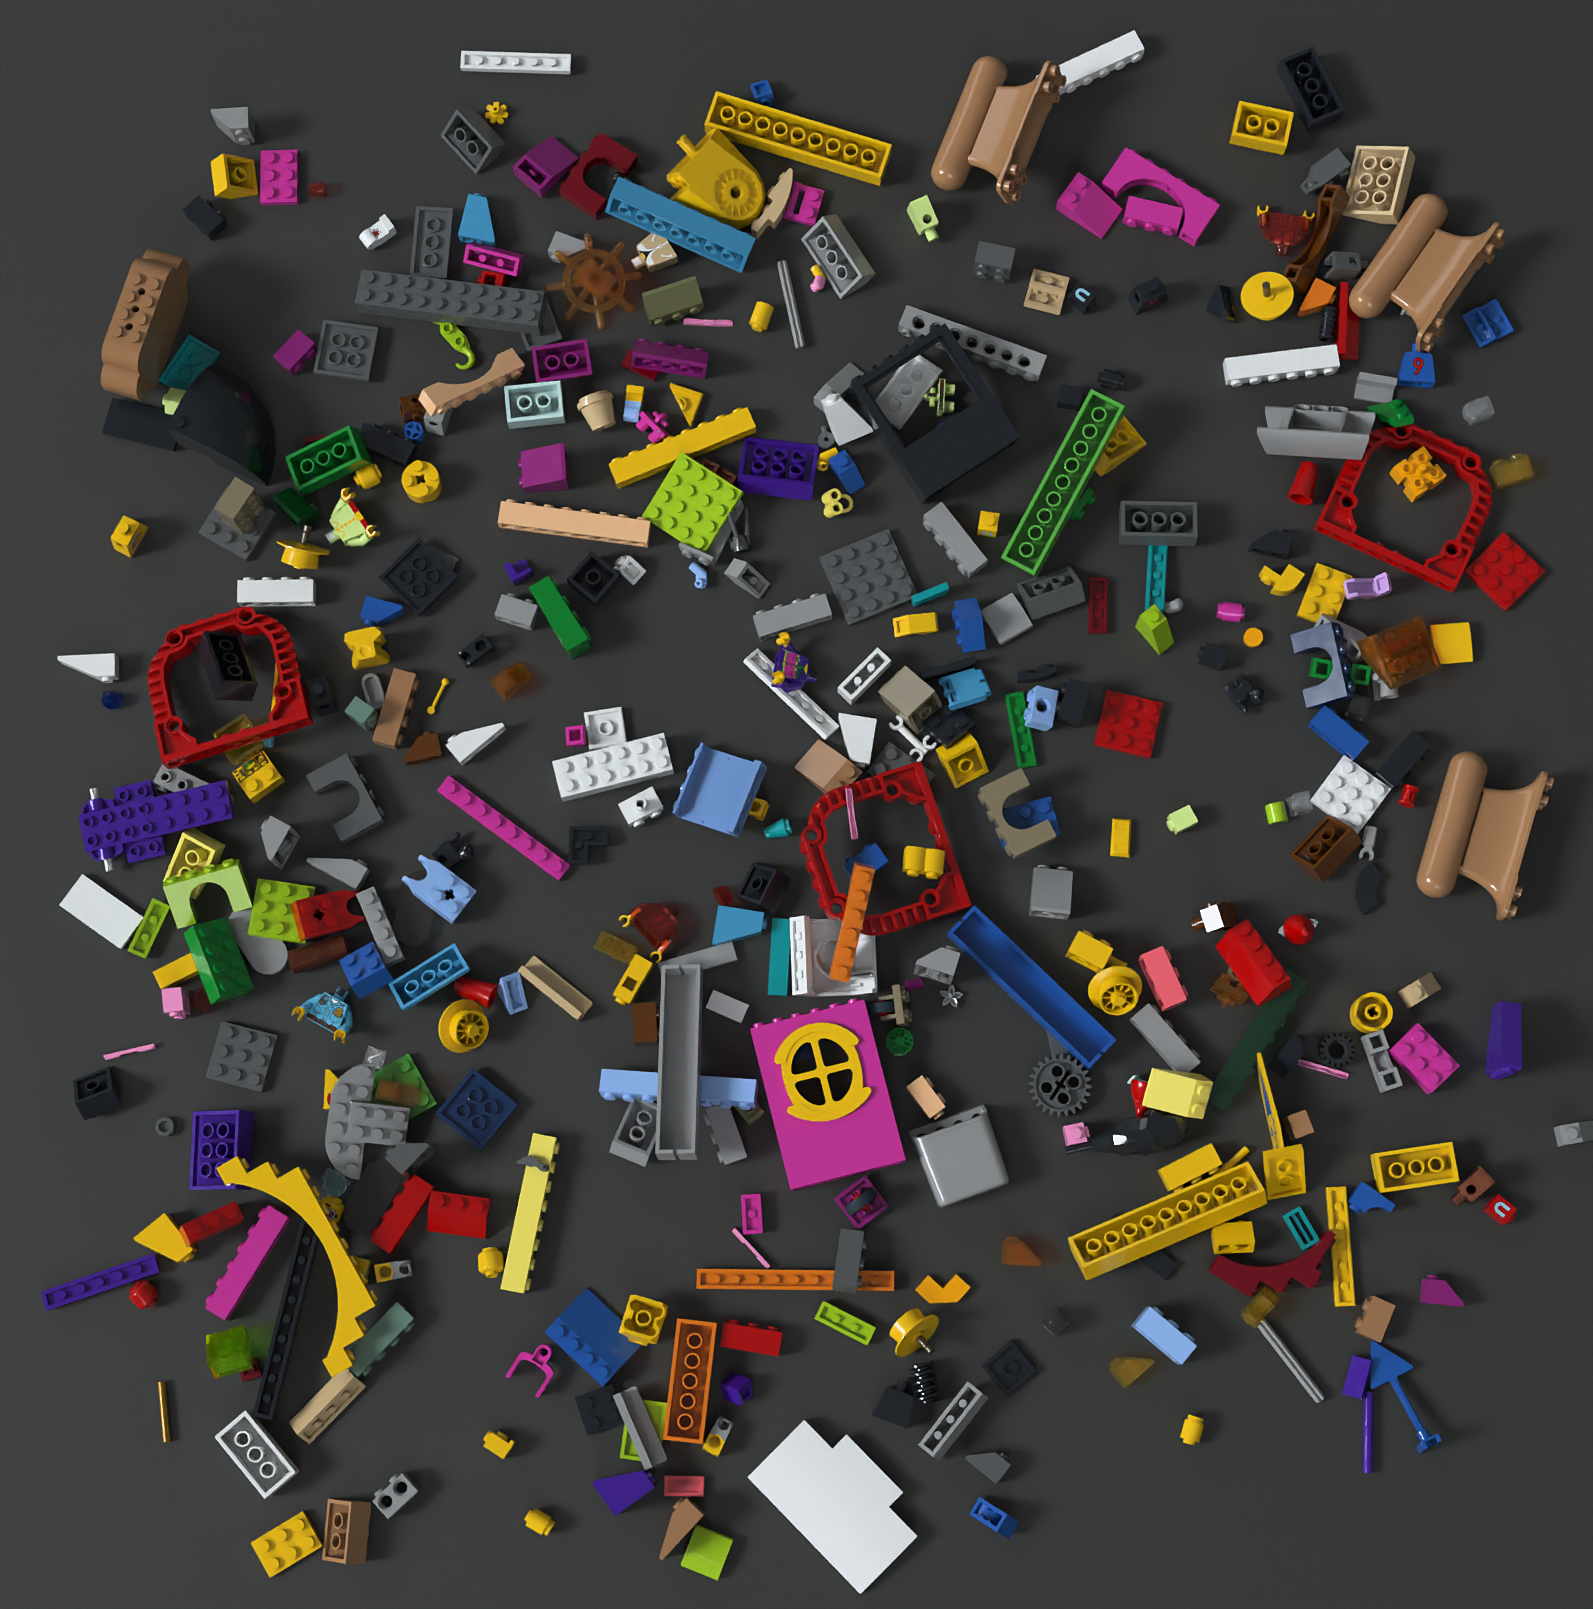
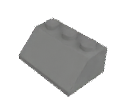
[261,816,301,870]

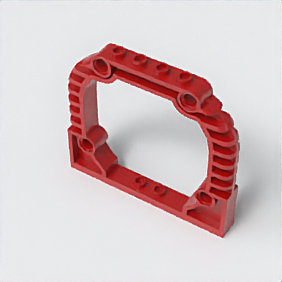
[1313,423,1492,593]
[147,606,314,769]
[799,761,972,936]

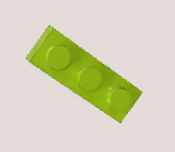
[127,898,170,959]
[814,1301,876,1345]

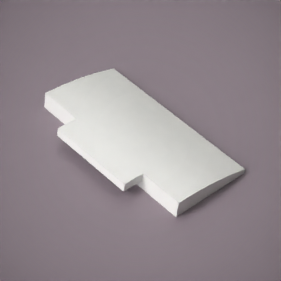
[748,1420,917,1594]

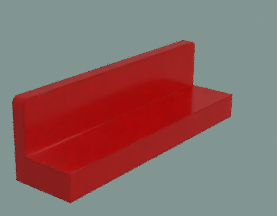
[1335,282,1359,360]

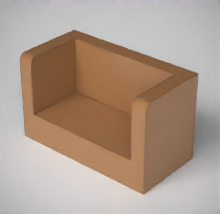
[1281,1110,1314,1141]

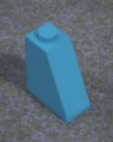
[458,193,497,247]
[712,905,768,946]

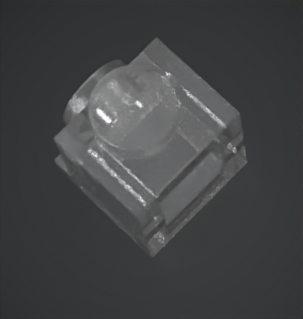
[1286,791,1313,817]

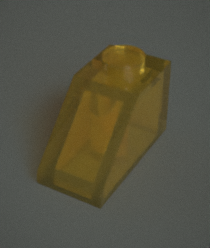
[1108,1356,1155,1388]

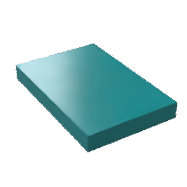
[159,334,221,391]

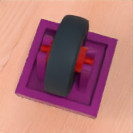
[834,1175,889,1231]

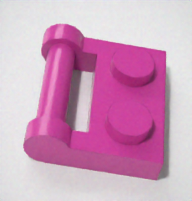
[783,182,825,226]

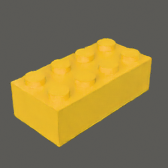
[1370,1142,1459,1193]

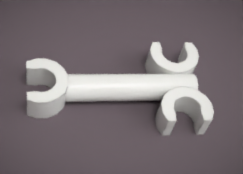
[889,715,937,762]

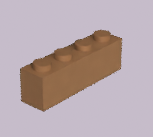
[372,668,420,750]

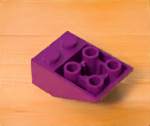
[513,136,579,198]

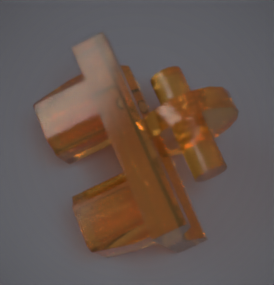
[1210,973,1249,1008]

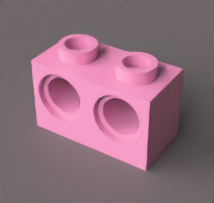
[161,987,191,1019]

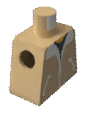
[631,233,678,273]

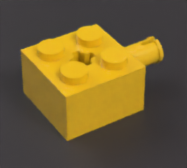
[1065,930,1128,973]

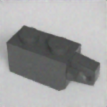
[1300,147,1351,195]

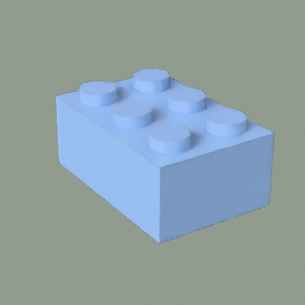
[1131,1307,1197,1365]

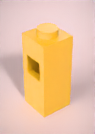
[153,953,199,989]
[613,954,654,1006]

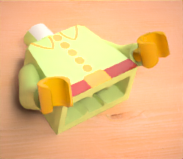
[325,487,380,547]

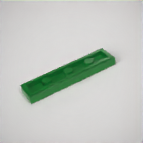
[1005,691,1037,769]

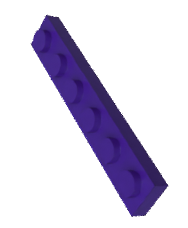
[41,1253,161,1311]

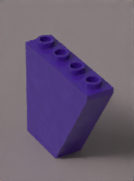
[1485,1001,1522,1080]

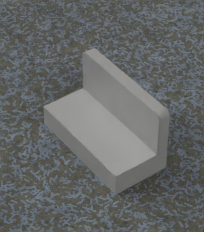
[1354,372,1397,404]

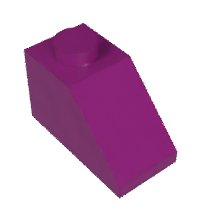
[1420,1275,1464,1307]

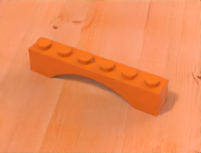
[829,862,875,983]

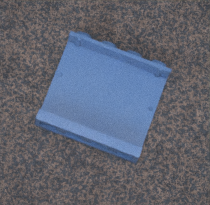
[672,742,767,838]

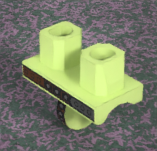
[924,379,955,417]

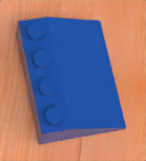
[545,1288,641,1387]

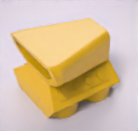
[344,626,390,670]
[618,1295,668,1346]

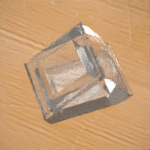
[363,1046,387,1070]

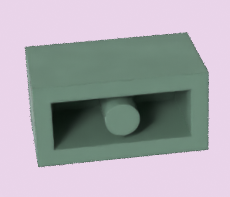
[344,696,379,732]

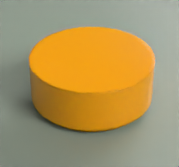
[1243,628,1263,648]

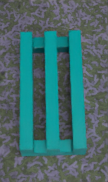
[911,582,949,607]
[1282,1206,1319,1251]

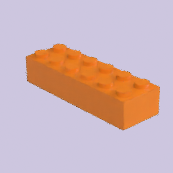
[663,1318,718,1444]

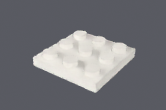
[1310,755,1391,834]

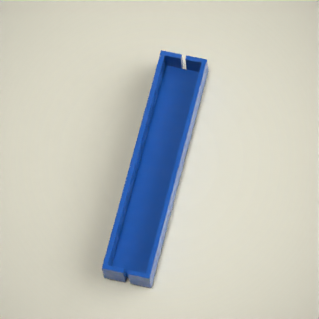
[947,905,1116,1070]

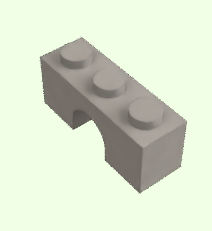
[1360,1029,1403,1093]

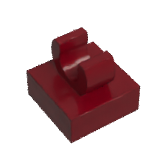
[237,1357,263,1382]

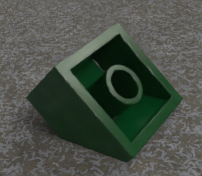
[271,487,320,532]

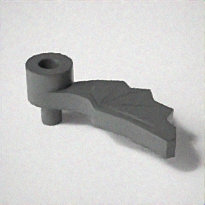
[516,1155,549,1172]

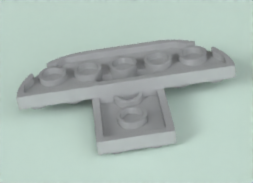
[325,1063,410,1180]

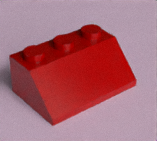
[427,1191,492,1239]

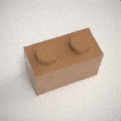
[1355,1296,1396,1342]

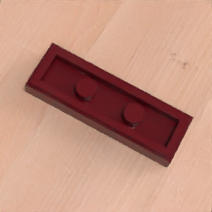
[1088,577,1108,634]

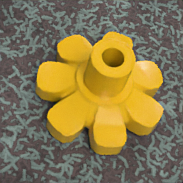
[485,102,508,125]

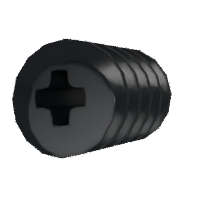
[909,1361,940,1404]

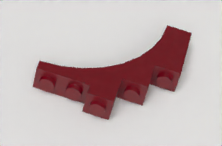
[1208,1230,1336,1297]

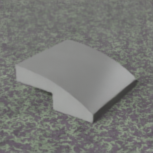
[980,593,1033,645]

